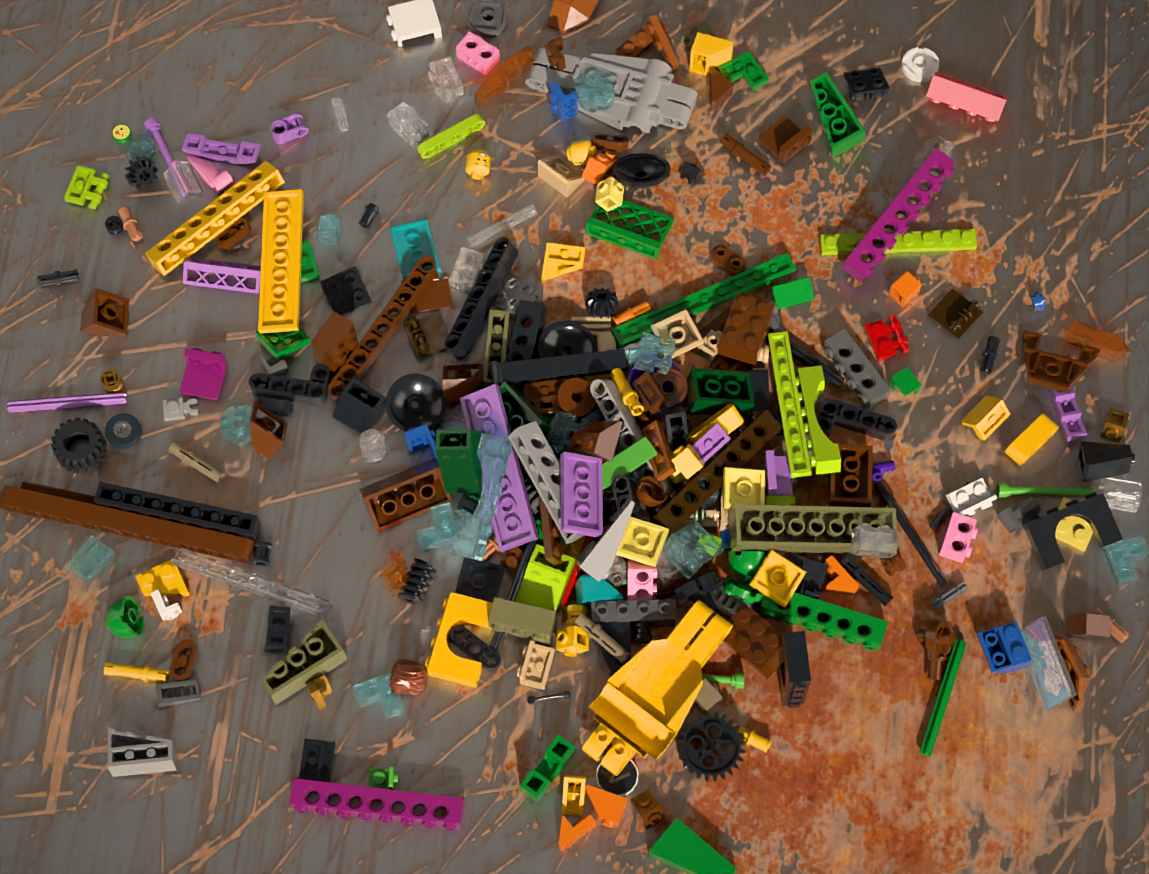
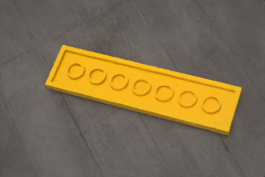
[258,189,304,334]

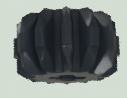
[125,156,158,190]
[585,287,618,319]

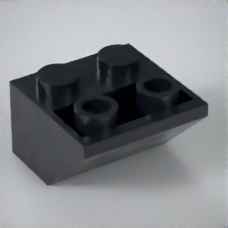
[332,377,386,438]

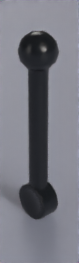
[527,691,571,705]

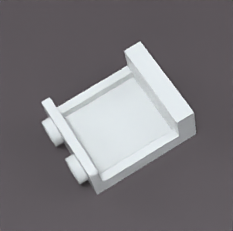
[386,0,442,47]

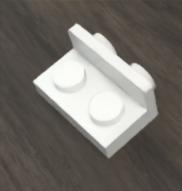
[946,478,997,517]

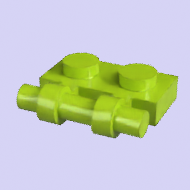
[64,165,109,209]

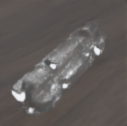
[331,97,349,133]

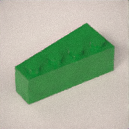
[810,72,865,159]

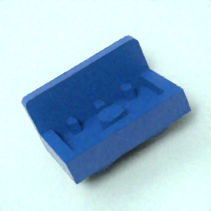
[548,81,578,121]

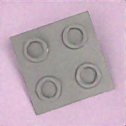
[493,275,541,320]

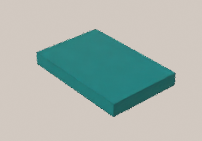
[390,219,441,280]

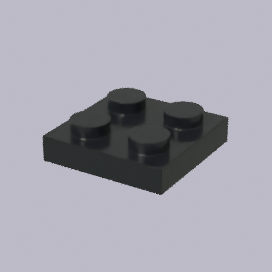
[455,557,505,603]

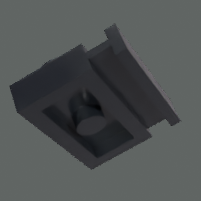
[299,739,336,782]

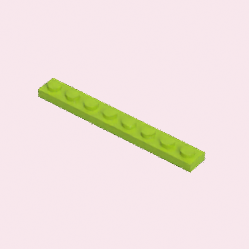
[820,229,977,255]
[768,331,812,478]

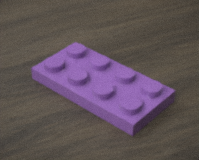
[560,452,603,538]

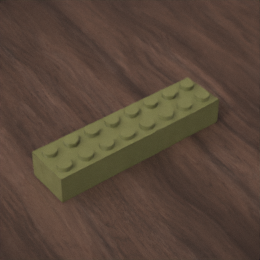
[729,504,898,554]

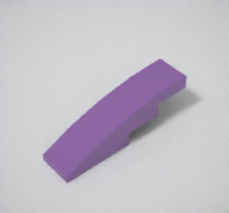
[1048,386,1087,442]

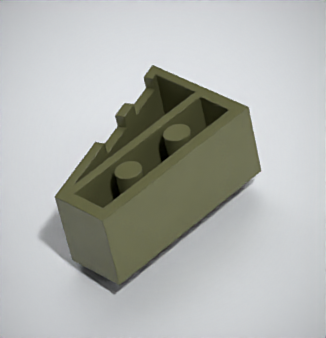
[488,597,556,647]

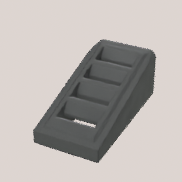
[155,679,201,708]

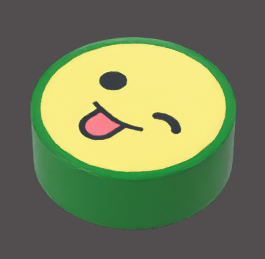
[112,124,132,144]

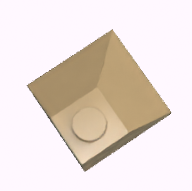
[651,310,704,360]

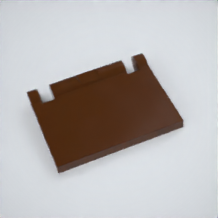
[401,273,453,315]

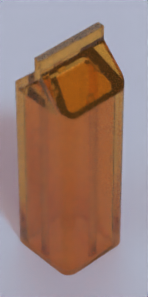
[1065,320,1132,362]

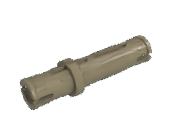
[168,441,225,484]
[574,613,631,664]

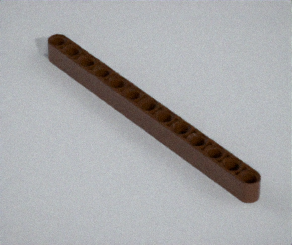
[0,485,255,563]

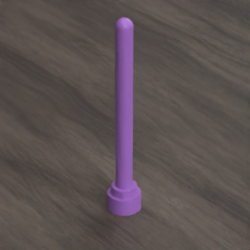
[144,117,189,196]

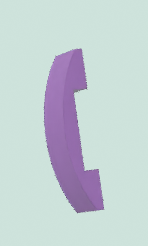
[182,133,261,164]

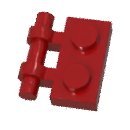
[864,315,910,362]

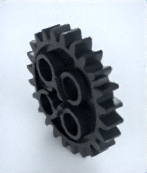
[677,712,746,782]

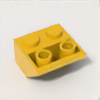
[689,32,734,76]

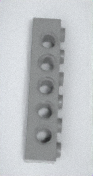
[508,421,586,544]

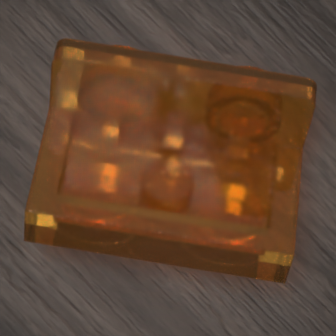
[381,550,408,593]

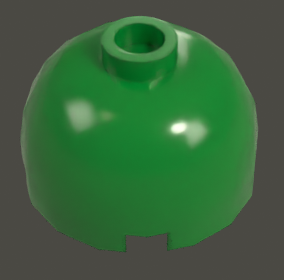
[728,551,769,581]
[105,596,144,639]

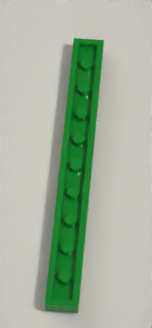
[611,253,796,348]

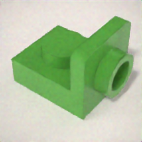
[368,766,399,790]

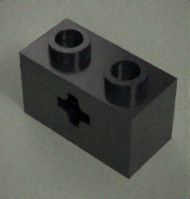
[660,406,689,454]

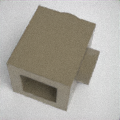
[693,678,722,716]

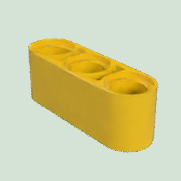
[688,403,744,446]
[1005,413,1059,466]

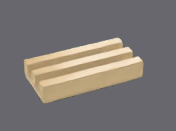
[572,317,611,338]

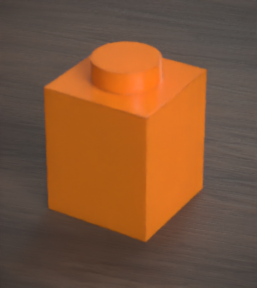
[889,271,922,307]

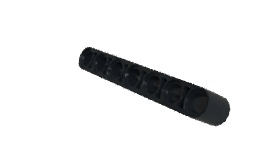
[444,237,518,360]
[490,349,628,386]

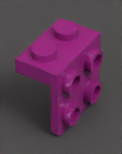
[180,348,228,400]

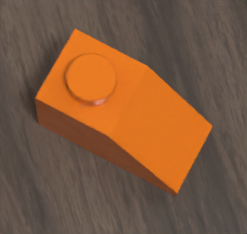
[585,785,627,828]

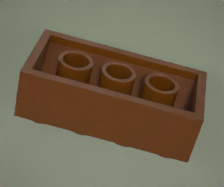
[359,458,453,533]

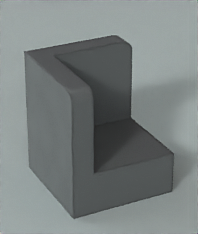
[259,356,289,376]

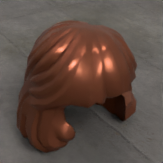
[389,659,428,696]

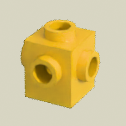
[556,625,589,657]

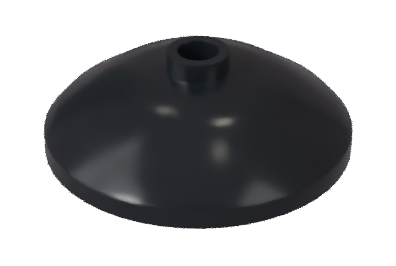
[613,153,670,188]
[537,321,597,358]
[385,373,446,432]

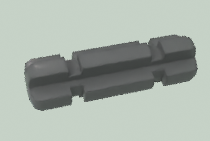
[930,581,968,610]

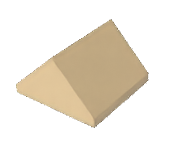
[538,155,585,197]

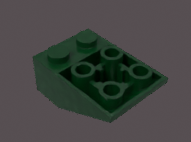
[436,429,484,493]

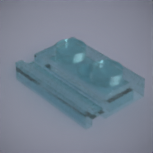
[65,535,116,586]

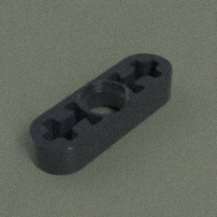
[450,625,501,671]

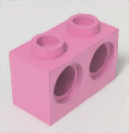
[456,31,500,76]
[939,512,978,563]
[627,559,657,600]

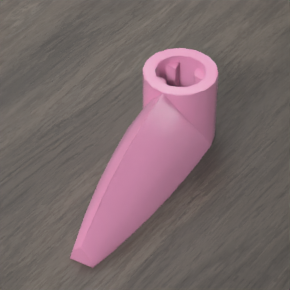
[187,156,234,194]

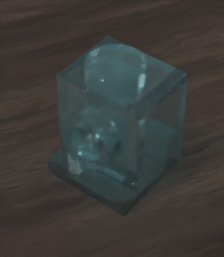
[125,134,156,162]
[316,213,342,246]

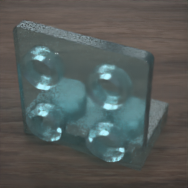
[662,521,723,580]

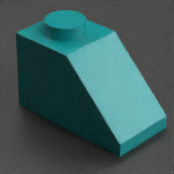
[575,574,623,607]

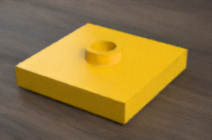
[749,549,806,607]

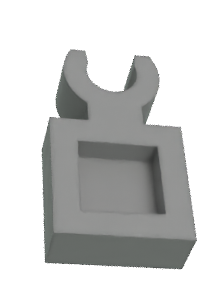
[163,398,199,421]

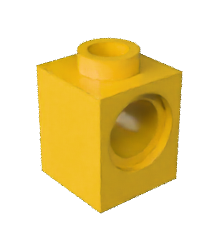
[671,444,704,479]

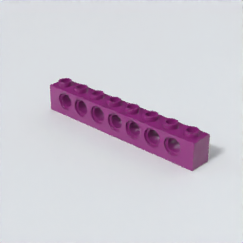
[842,148,955,282]
[289,778,465,831]

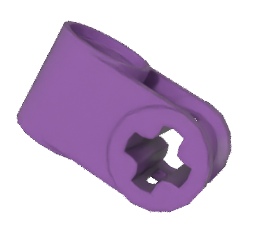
[270,113,309,145]

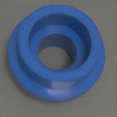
[1030,291,1047,311]

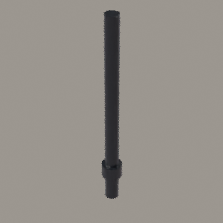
[874,481,948,587]
[490,532,540,650]

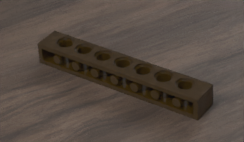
[650,409,783,536]

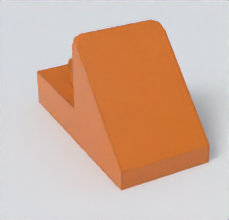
[825,555,859,595]
[559,814,596,852]

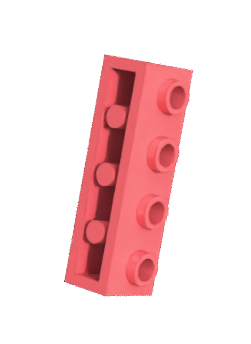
[926,72,1008,122]

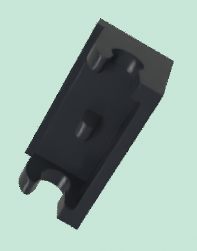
[264,605,291,653]

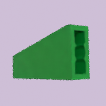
[648,818,737,874]

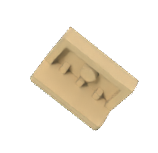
[517,640,555,690]

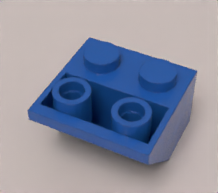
[977,621,1032,673]

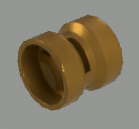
[100,369,124,393]

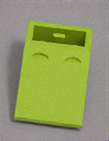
[515,544,575,611]

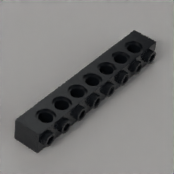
[94,482,261,542]

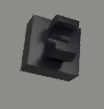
[680,161,706,185]

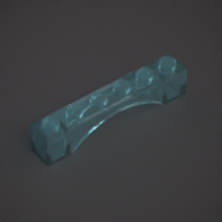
[451,433,512,561]

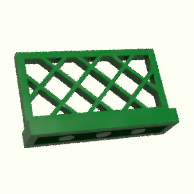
[585,200,675,260]

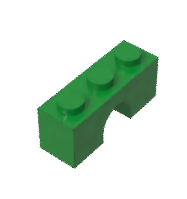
[520,734,575,804]

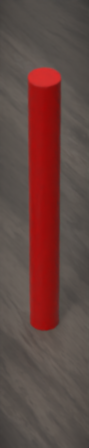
[560,536,594,606]

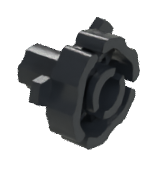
[673,572,725,614]

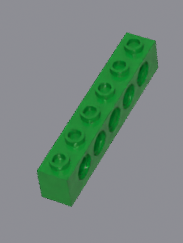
[759,592,888,651]

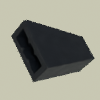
[1078,441,1135,482]
[592,622,631,677]

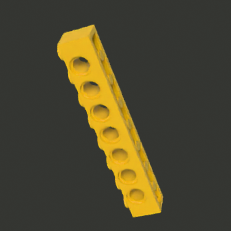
[145,161,285,276]

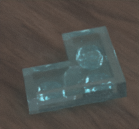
[416,502,461,553]
[1102,535,1149,587]
[352,673,406,720]

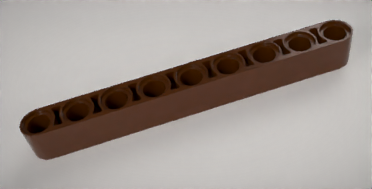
[328,256,437,403]

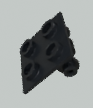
[844,68,890,101]
[320,266,371,315]
[787,552,828,599]

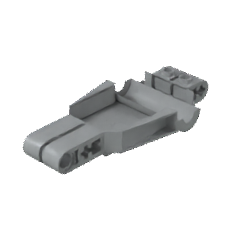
[525,48,698,133]

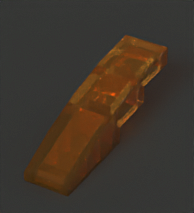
[475,45,533,106]

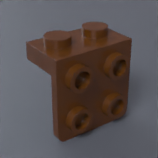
[759,116,813,164]

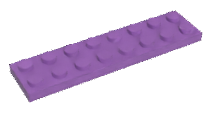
[460,384,539,552]

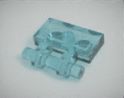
[634,332,676,374]
[546,410,590,454]

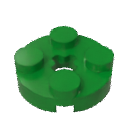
[723,576,764,605]

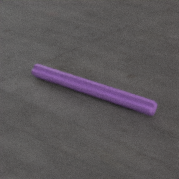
[7,392,127,413]

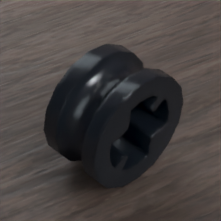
[105,216,124,236]

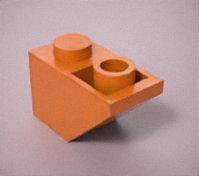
[582,150,620,185]

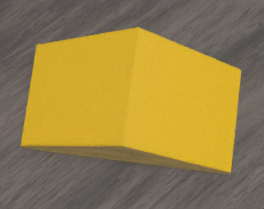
[562,775,586,816]

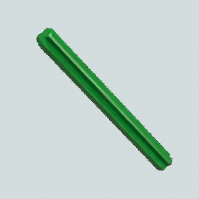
[919,639,966,757]

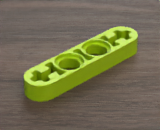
[417,114,485,159]

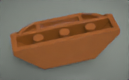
[547,0,599,33]
[1052,633,1090,712]

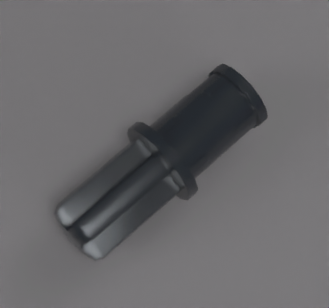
[980,336,1001,375]

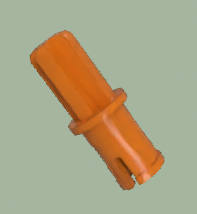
[612,301,651,327]

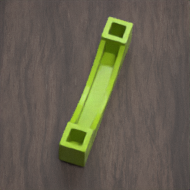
[795,366,841,475]

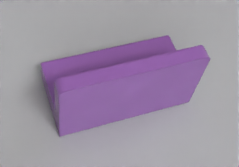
[691,424,731,463]
[764,450,792,496]

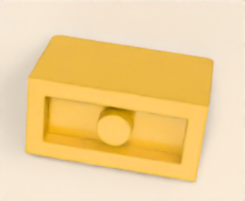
[961,396,1010,441]

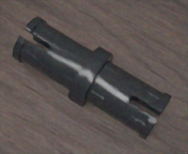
[37,269,79,288]

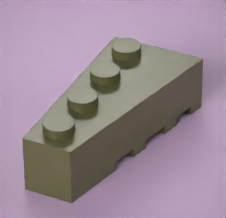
[260,619,347,705]

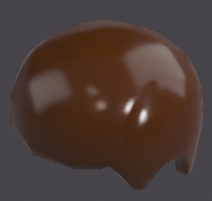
[635,476,668,507]

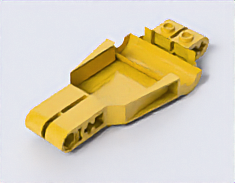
[582,600,733,776]

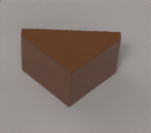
[709,68,734,111]
[1067,613,1111,637]

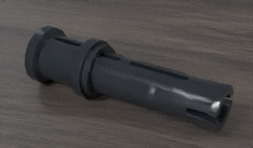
[839,553,894,607]

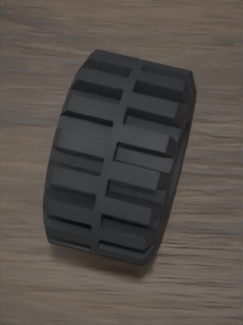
[51,418,107,473]

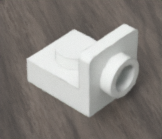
[151,590,182,621]

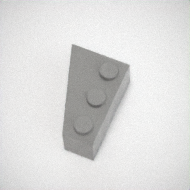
[108,727,177,777]

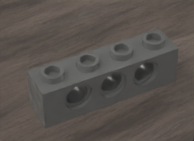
[823,329,891,409]
[591,599,676,628]

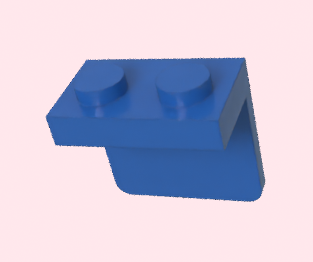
[404,424,439,465]

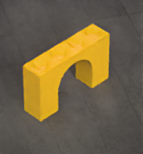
[425,592,493,688]

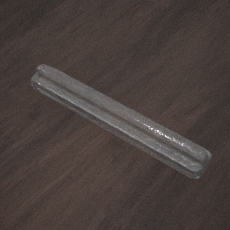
[467,205,537,248]

